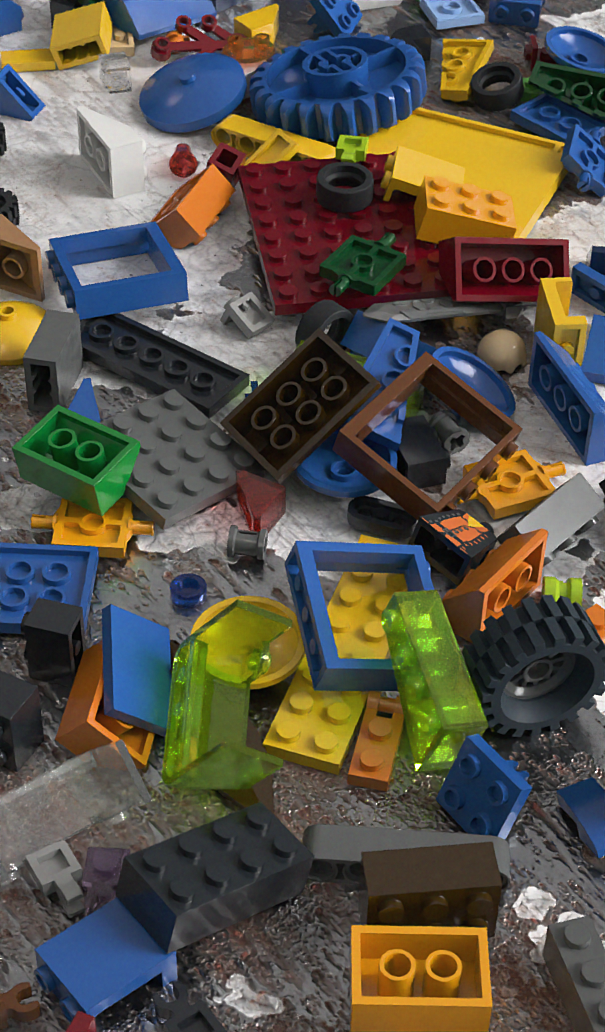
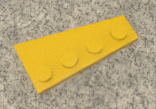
[440,38,494,102]

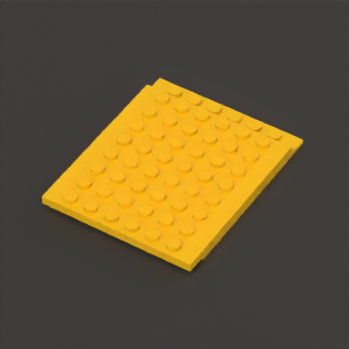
[359,107,568,238]

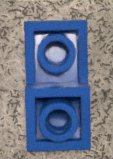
[556,777,605,858]

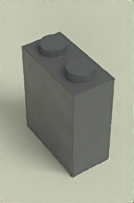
[23,309,84,413]

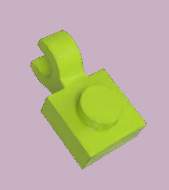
[335,135,369,163]

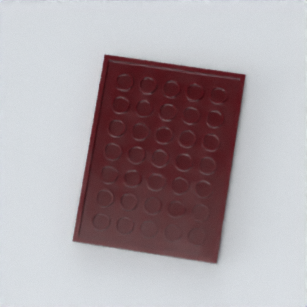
[238,151,451,316]

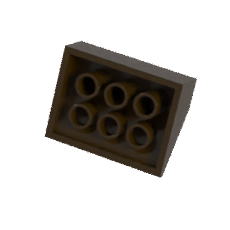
[220,328,382,484]

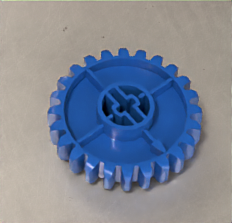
[249,33,427,142]

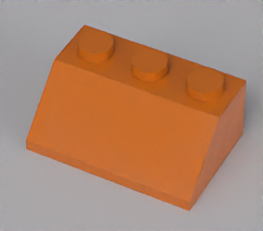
[150,164,236,249]
[441,528,548,643]
[55,640,155,769]

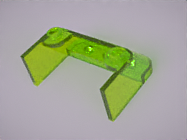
[162,599,292,789]

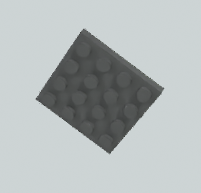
[99,389,266,530]

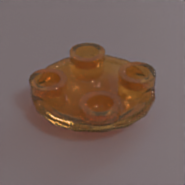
[222,33,276,64]

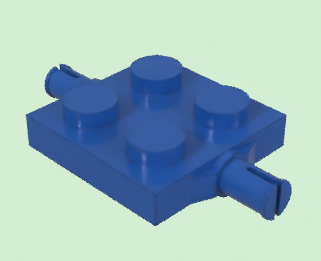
[560,124,605,198]

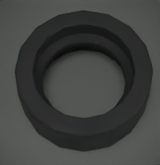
[471,62,524,111]
[316,162,374,213]
[295,300,354,351]

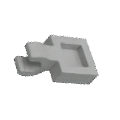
[25,840,85,918]

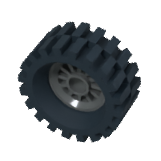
[460,595,605,737]

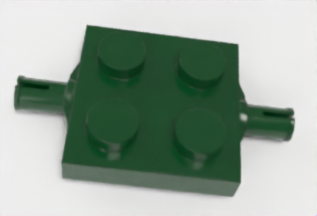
[319,232,407,297]

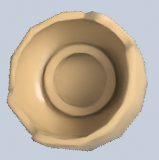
[477,329,527,374]

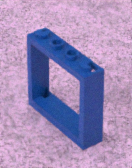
[45,221,189,320]
[284,541,458,692]

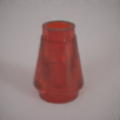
[169,143,198,178]

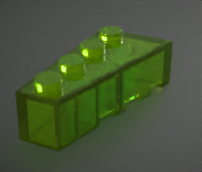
[381,590,489,772]

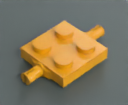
[456,449,566,520]
[31,498,155,558]

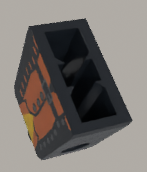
[407,509,497,586]

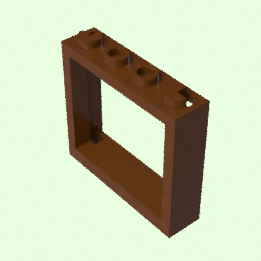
[332,351,522,520]

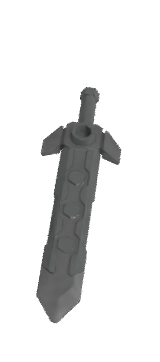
[363,296,537,323]

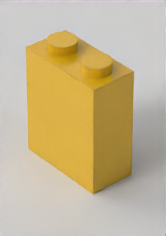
[49,1,113,71]

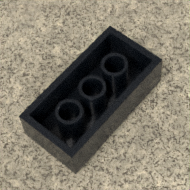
[115,802,314,954]

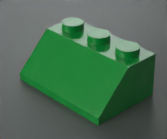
[12,405,141,516]

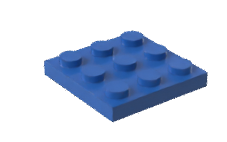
[0,542,99,634]

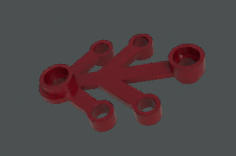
[150,14,252,62]

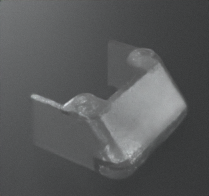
[0,739,153,887]

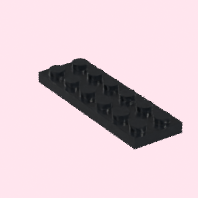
[80,313,250,419]

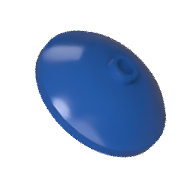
[544,26,605,74]
[432,346,516,418]
[294,425,398,498]

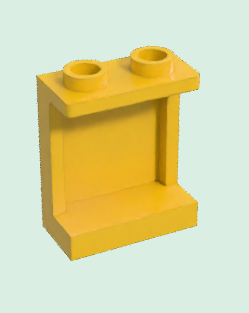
[380,145,465,202]
[534,277,588,367]

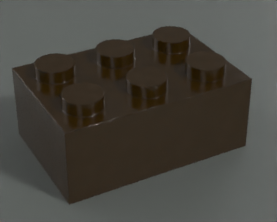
[358,842,502,938]

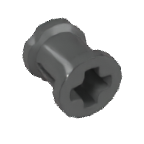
[428,410,470,455]
[227,525,268,561]

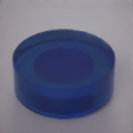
[170,573,207,609]

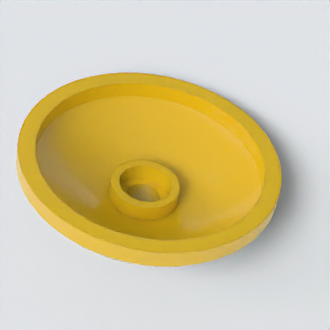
[0,301,46,366]
[190,596,305,690]

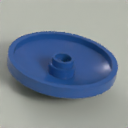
[139,53,247,133]

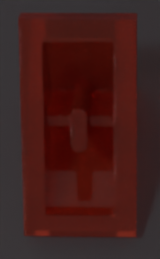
[236,470,286,533]

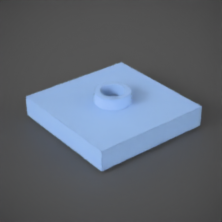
[419,0,485,30]

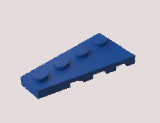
[342,318,420,452]

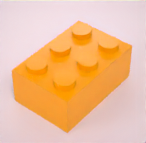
[414,175,517,244]
[349,925,492,1032]

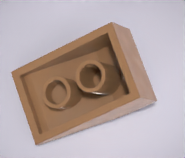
[0,214,45,302]

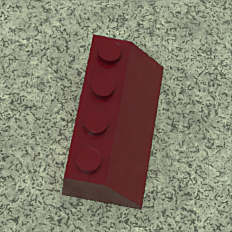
[438,237,570,303]

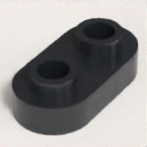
[347,496,417,540]

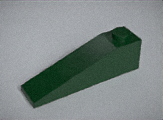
[528,61,605,121]

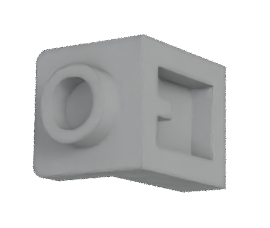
[220,291,275,339]

